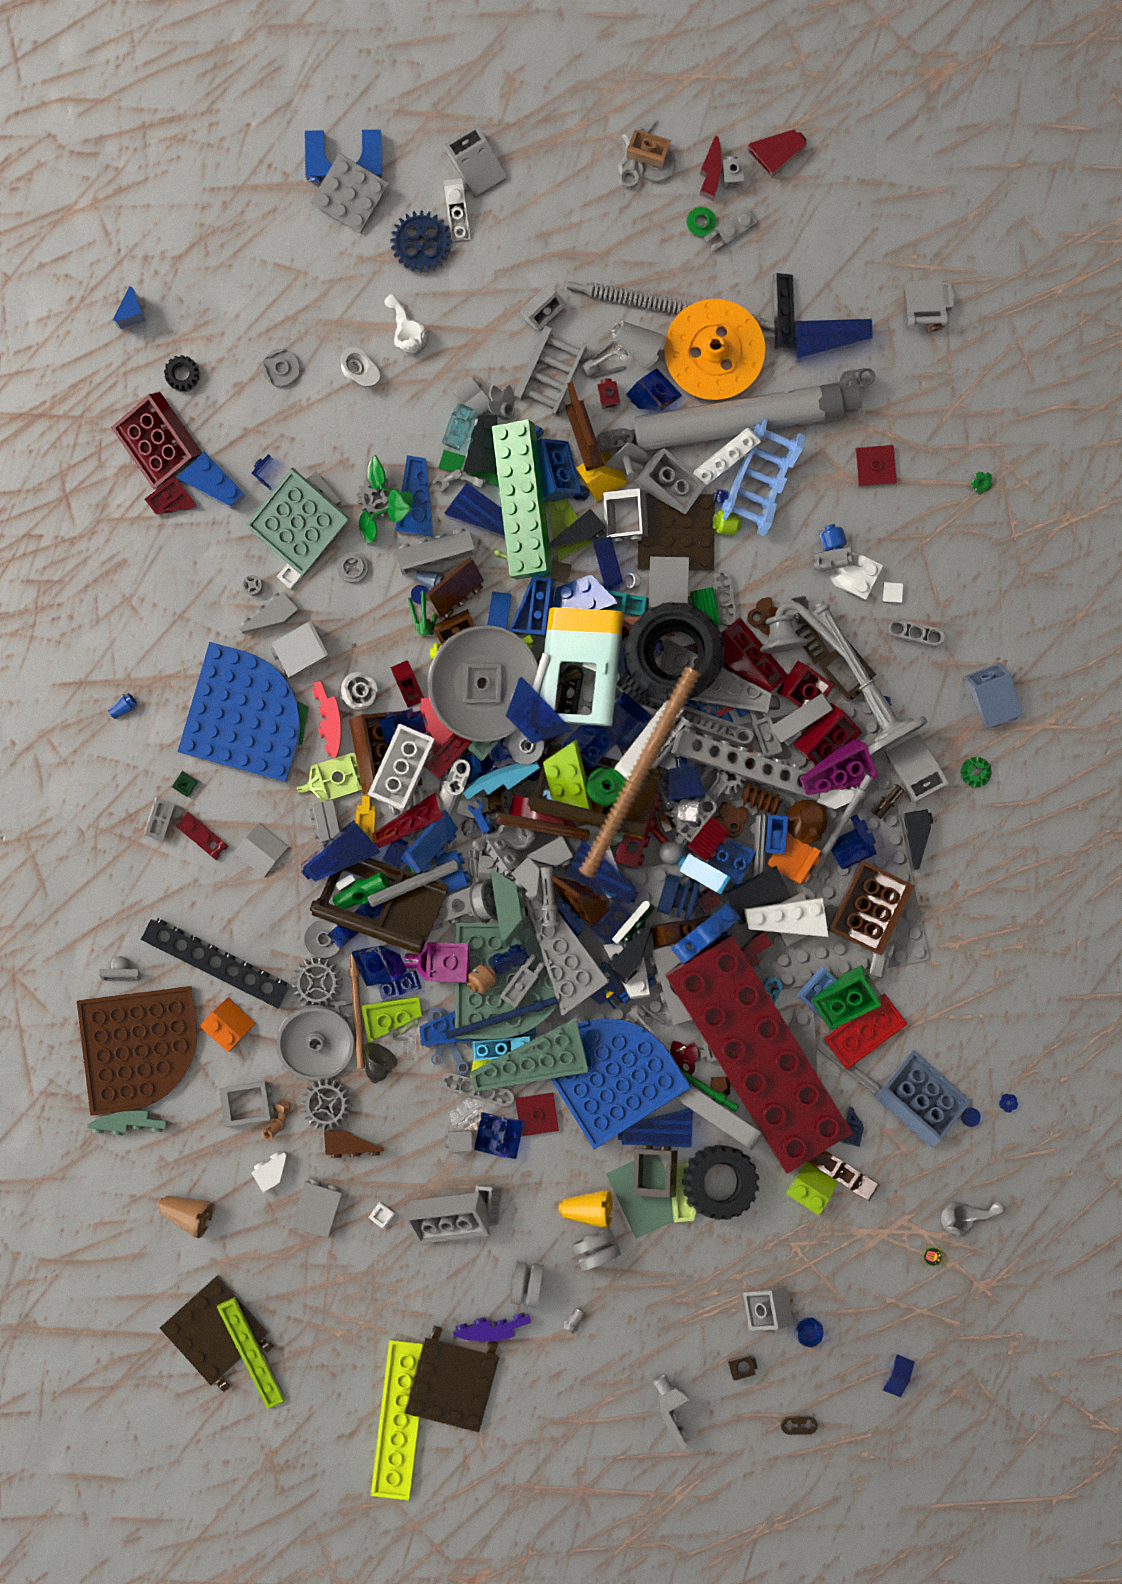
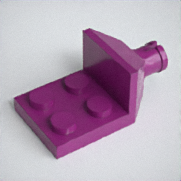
[404,942,471,983]

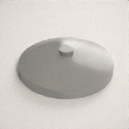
[276,1005,354,1081]

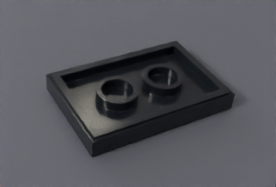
[725,866,791,925]

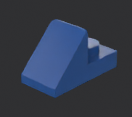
[765,814,788,854]

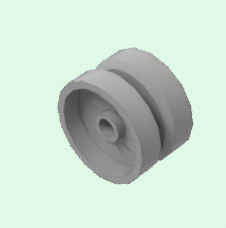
[572,1229,621,1271]
[510,1261,543,1308]

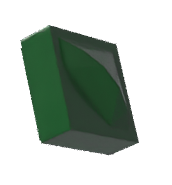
[172,770,198,797]

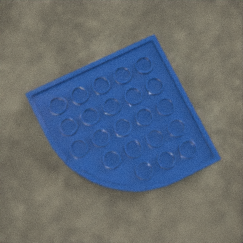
[177,642,301,782]
[551,1018,692,1149]

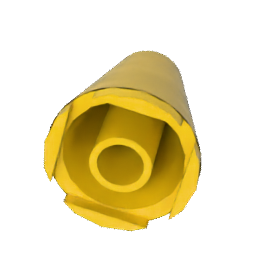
[559,1190,613,1229]

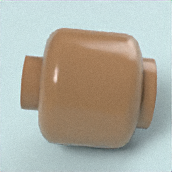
[467,965,496,994]

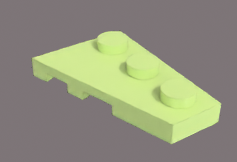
[672,1162,696,1222]

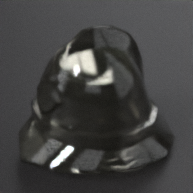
[363,1043,397,1083]

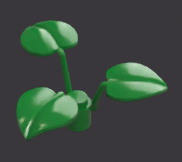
[359,455,413,544]

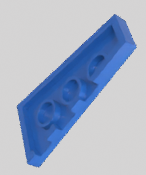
[395,455,433,537]

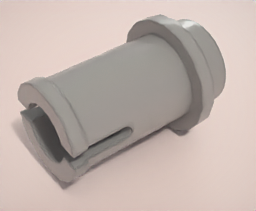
[564,1307,586,1333]

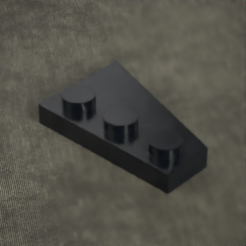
[460,415,498,473]

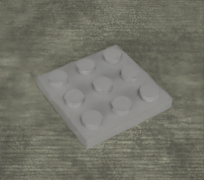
[311,153,389,232]
[630,863,695,926]

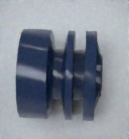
[657,873,700,921]

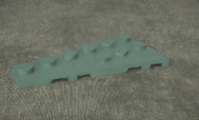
[471,1018,589,1092]

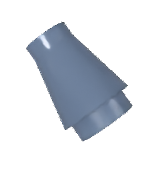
[414,570,444,589]

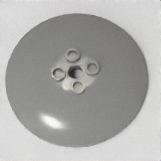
[428,625,539,742]

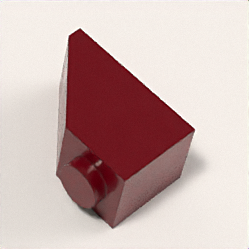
[390,660,424,708]

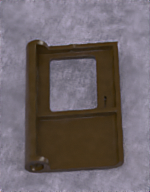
[527,744,661,839]
[310,848,448,954]

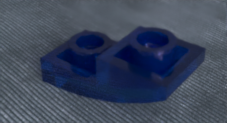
[377,971,422,1001]

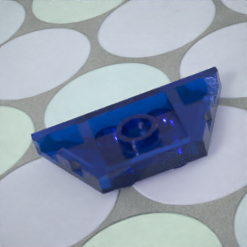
[506,676,573,744]

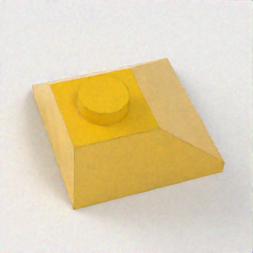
[576,450,629,503]

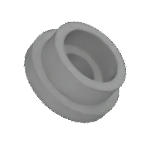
[461,818,477,837]

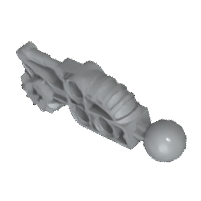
[659,751,747,865]

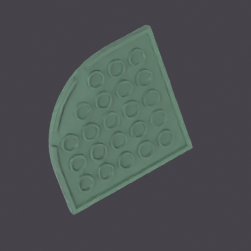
[455,923,572,1039]

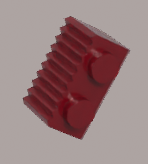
[687,816,730,861]

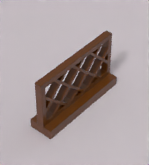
[565,382,605,471]

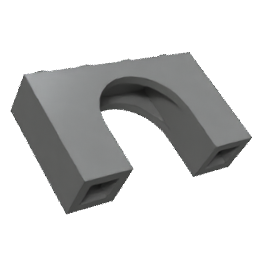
[649,943,700,1025]

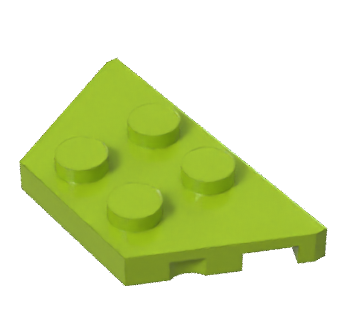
[543,740,593,810]

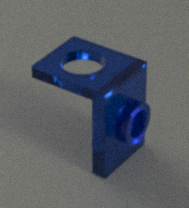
[251,454,273,491]

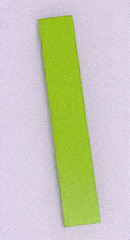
[217,1297,285,1409]

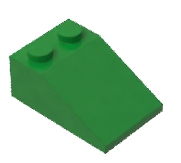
[811,965,881,1031]

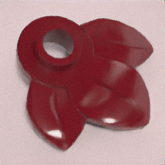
[670,1041,699,1075]

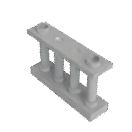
[514,326,588,416]

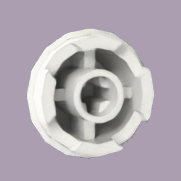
[340,672,378,710]

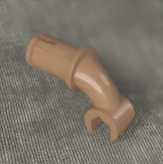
[262,1099,291,1140]

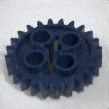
[390,210,452,273]

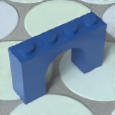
[305,129,382,183]

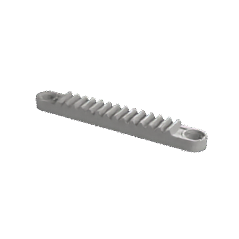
[614,684,753,748]

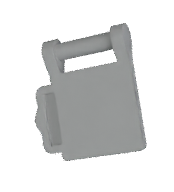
[904,280,955,327]

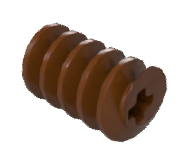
[740,781,783,815]

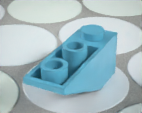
[473,1036,534,1061]

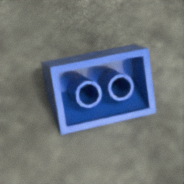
[537,438,582,502]
[401,809,458,874]

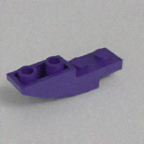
[453,1312,531,1342]

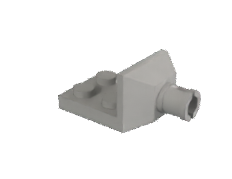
[653,1374,689,1450]

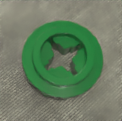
[961,757,992,787]

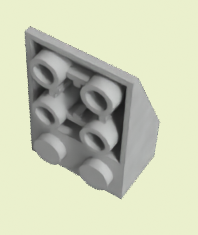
[444,124,507,197]
[885,734,949,803]

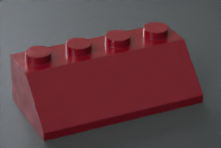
[721,617,788,693]

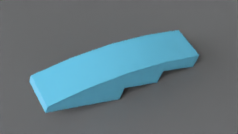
[463,761,540,800]

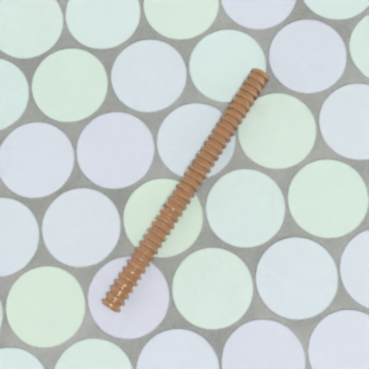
[579,667,701,878]

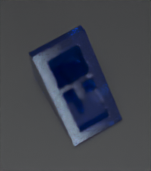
[882,1354,915,1398]

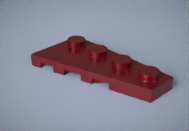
[372,792,444,848]

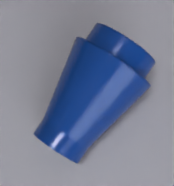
[108,693,138,719]

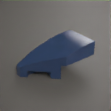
[840,1107,864,1147]

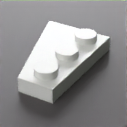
[603,943,650,999]

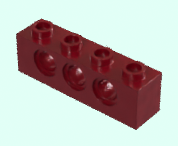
[614,793,662,869]

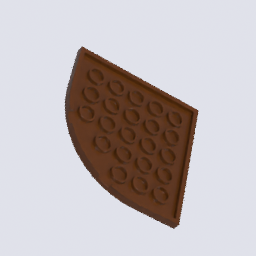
[77,986,197,1116]

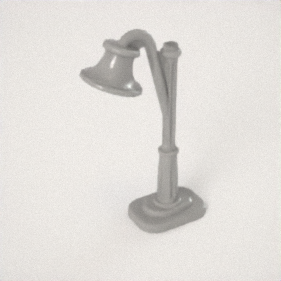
[760,601,928,756]

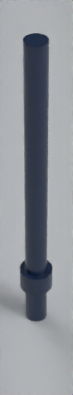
[445,996,558,1039]

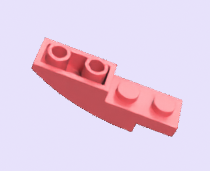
[312,681,342,759]

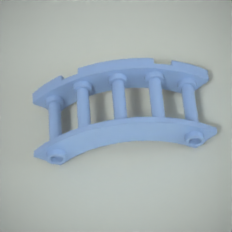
[722,418,806,536]

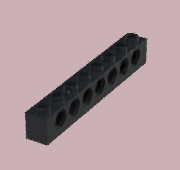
[140,917,290,1009]

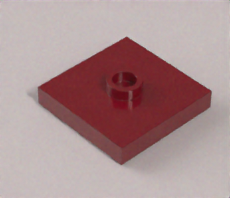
[855,445,897,487]
[515,1092,559,1137]

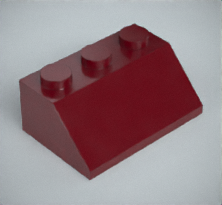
[793,702,862,766]

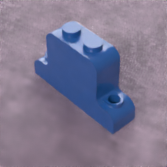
[671,902,740,963]

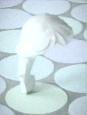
[385,294,427,353]

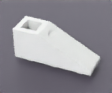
[444,178,470,242]

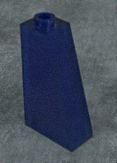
[444,483,505,538]
[301,820,380,882]
[566,840,638,905]
[618,1108,693,1147]

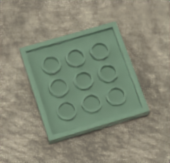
[245,468,350,576]

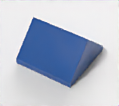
[113,286,146,329]

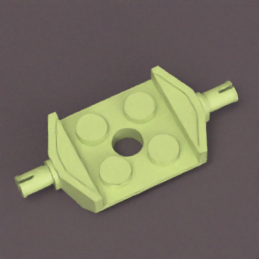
[296,752,362,802]

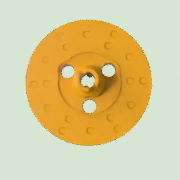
[664,299,765,400]

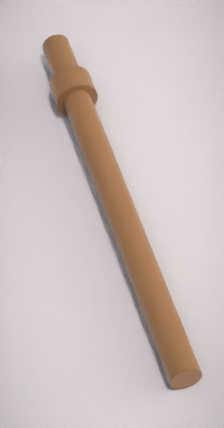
[348,953,365,1069]

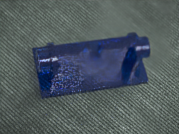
[488,944,529,975]

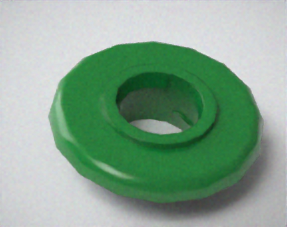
[686,207,717,237]

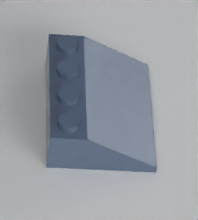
[874,1050,971,1148]

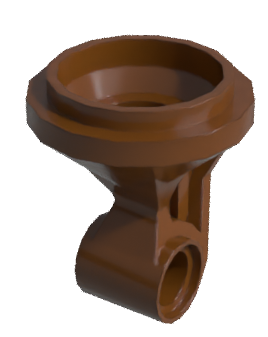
[786,800,828,844]

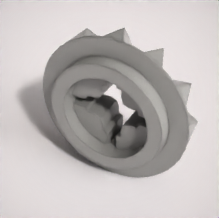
[337,552,368,582]

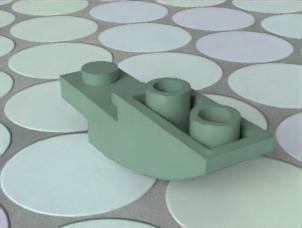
[87,1110,168,1135]

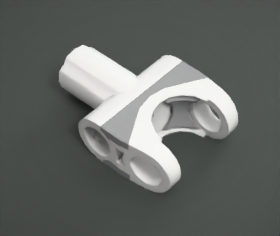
[439,759,470,815]

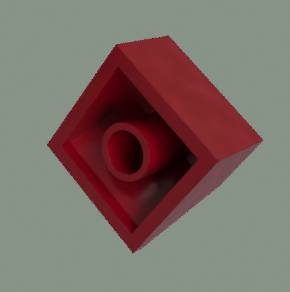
[777,661,835,707]

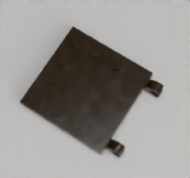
[160,1275,274,1392]
[404,1325,499,1432]

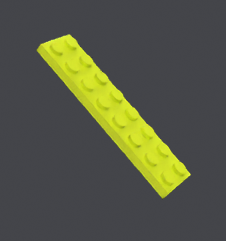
[371,1340,423,1500]

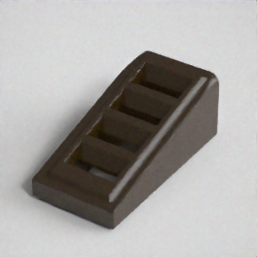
[795,623,830,665]

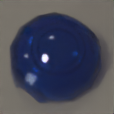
[795,1317,824,1348]

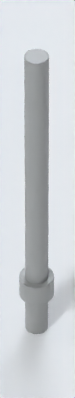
[810,774,873,877]

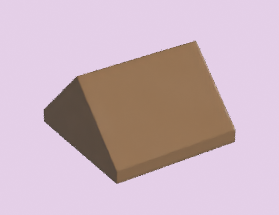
[626,129,671,168]

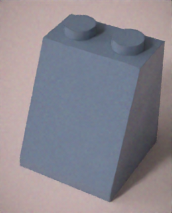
[965,663,1023,728]

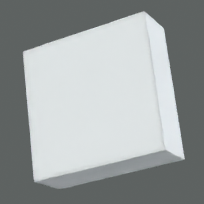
[276,564,304,590]
[882,582,903,603]
[336,874,356,892]
[368,1202,395,1229]

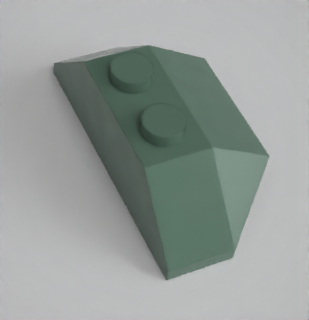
[491,870,526,948]

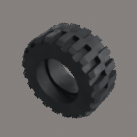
[682,1145,759,1220]

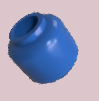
[820,524,847,551]

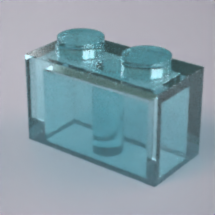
[442,402,476,451]

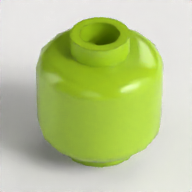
[713,510,742,535]

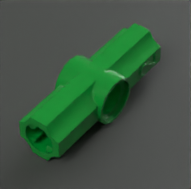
[332,873,389,909]

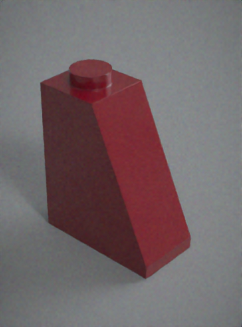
[747,129,807,177]

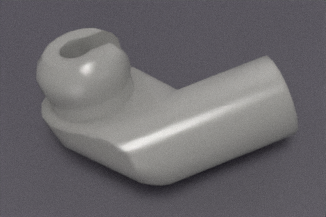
[483,805,511,822]

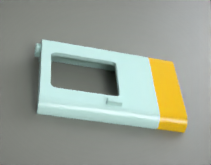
[536,608,624,727]

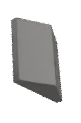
[235,823,289,877]

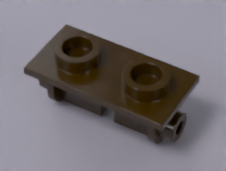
[487,784,507,813]

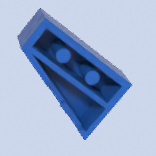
[176,451,246,509]
[508,576,555,637]

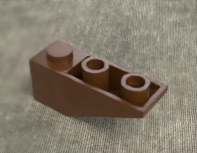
[651,915,711,947]
[324,1130,384,1158]

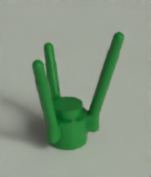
[408,591,437,635]

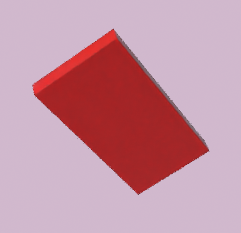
[823,993,907,1070]

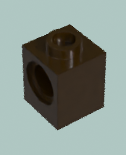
[727,1354,758,1381]

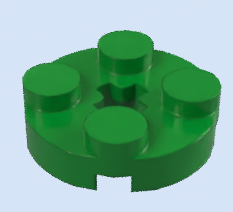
[586,768,625,807]

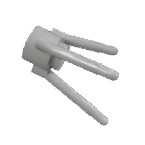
[582,338,626,378]
[627,1004,666,1039]

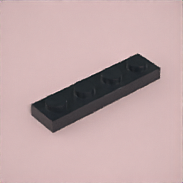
[773,273,795,351]

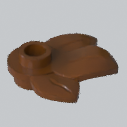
[747,597,778,635]
[714,802,748,837]

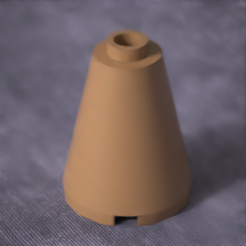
[158,1196,214,1238]

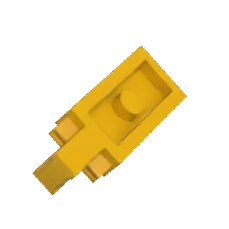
[354,795,375,849]

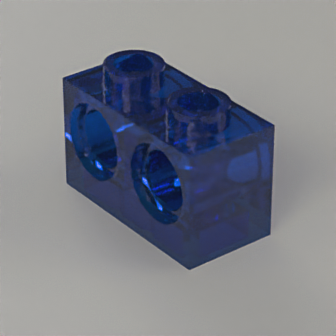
[380,709,427,743]
[590,900,632,944]

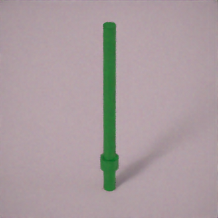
[680,1068,739,1112]

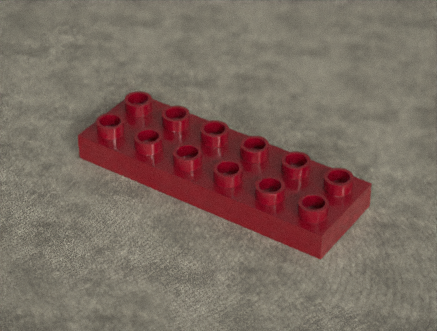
[664,934,853,1174]

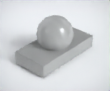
[99,956,140,981]

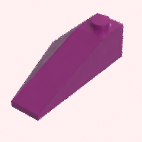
[800,739,879,795]

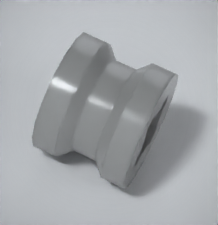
[243,575,263,596]

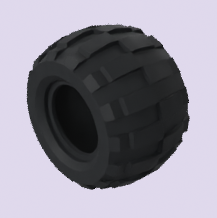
[625,602,725,701]

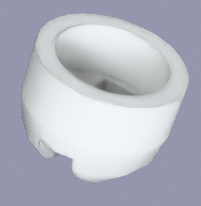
[625,573,641,588]

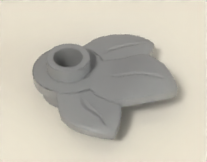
[488,385,515,420]

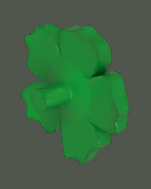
[970,471,993,494]

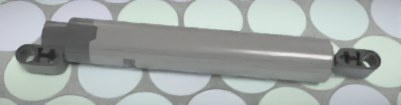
[596,368,876,452]

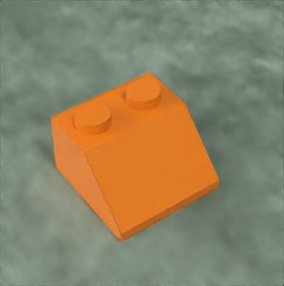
[200,998,256,1052]

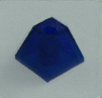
[626,368,682,411]
[351,945,407,987]

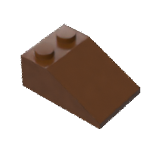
[551,876,609,927]

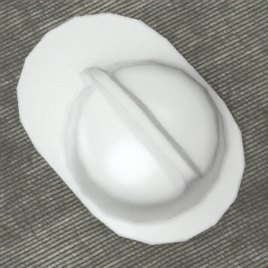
[341,347,380,386]

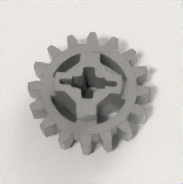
[357,478,394,518]

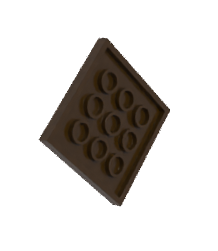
[638,493,715,571]

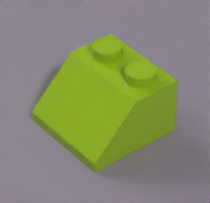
[785,1161,838,1215]

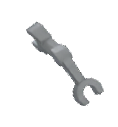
[432,469,486,492]

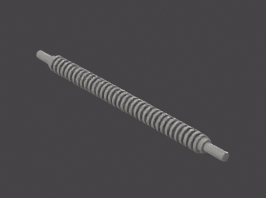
[567,281,774,330]

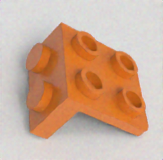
[768,833,821,884]

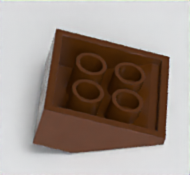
[426,557,484,620]

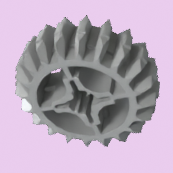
[291,957,343,1006]
[300,1078,352,1130]

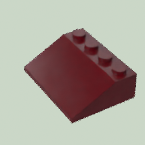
[111,392,202,489]

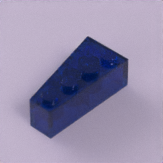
[795,319,873,363]

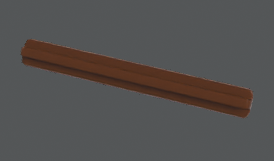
[497,813,590,841]

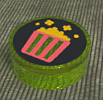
[923,1246,943,1266]

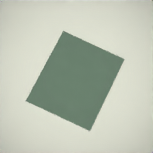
[606,1154,674,1239]

